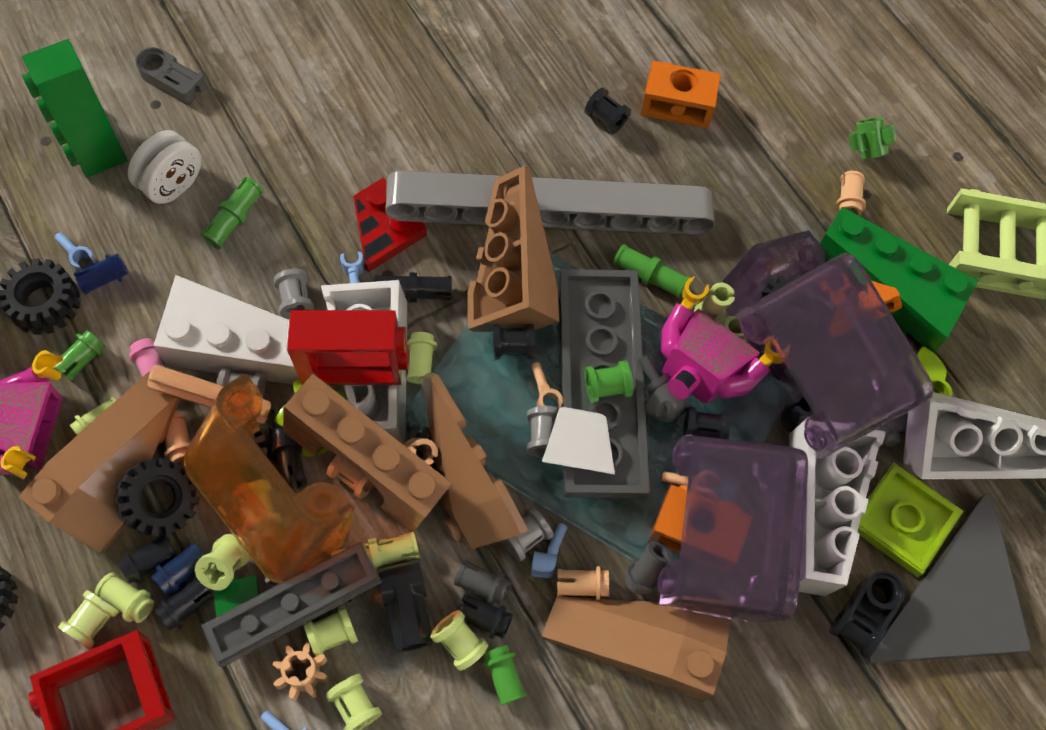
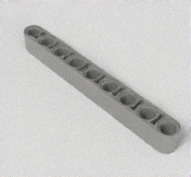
[386,171,715,235]

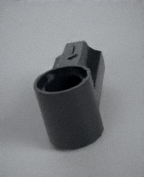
[377,560,433,652]

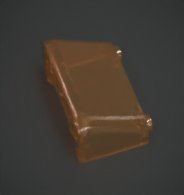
[184,373,355,584]

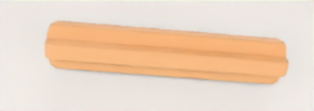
[147,365,271,424]

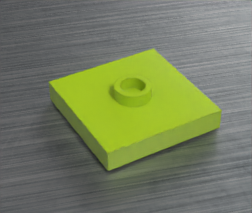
[857,462,963,577]

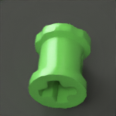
[584,360,633,403]

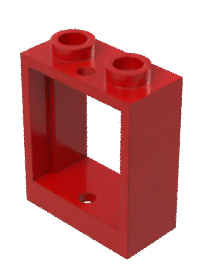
[287,310,410,385]
[28,630,176,730]

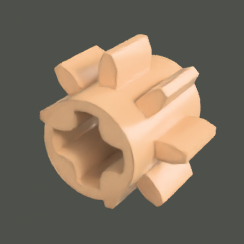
[272,642,329,701]

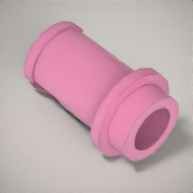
[129,338,165,377]

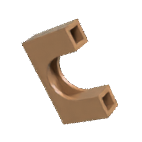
[283,374,452,532]

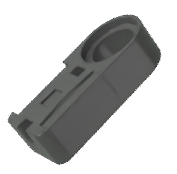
[135,47,207,105]

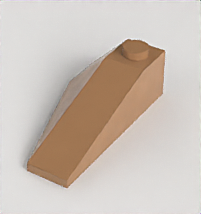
[467,166,559,332]
[19,372,181,554]
[421,373,528,549]
[541,596,730,702]

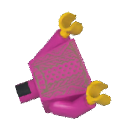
[661,276,791,403]
[0,350,63,479]

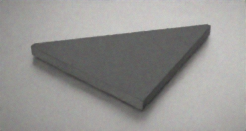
[865,493,1031,664]

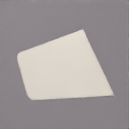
[542,407,615,475]

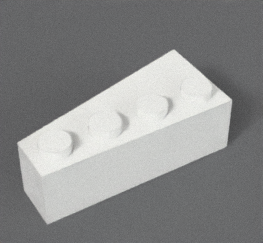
[903,387,1046,479]
[785,417,886,596]

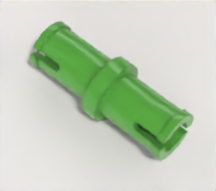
[200,176,264,249]
[613,244,691,299]

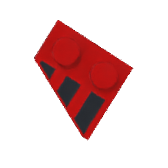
[353,177,427,272]

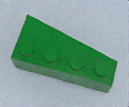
[22,38,128,178]
[813,207,978,353]

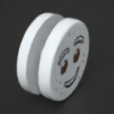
[128,130,202,204]

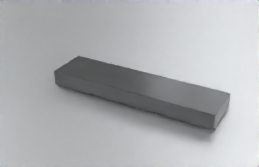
[201,541,382,667]

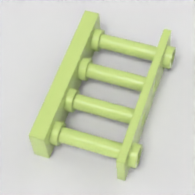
[947,188,1046,300]

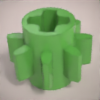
[849,117,896,159]

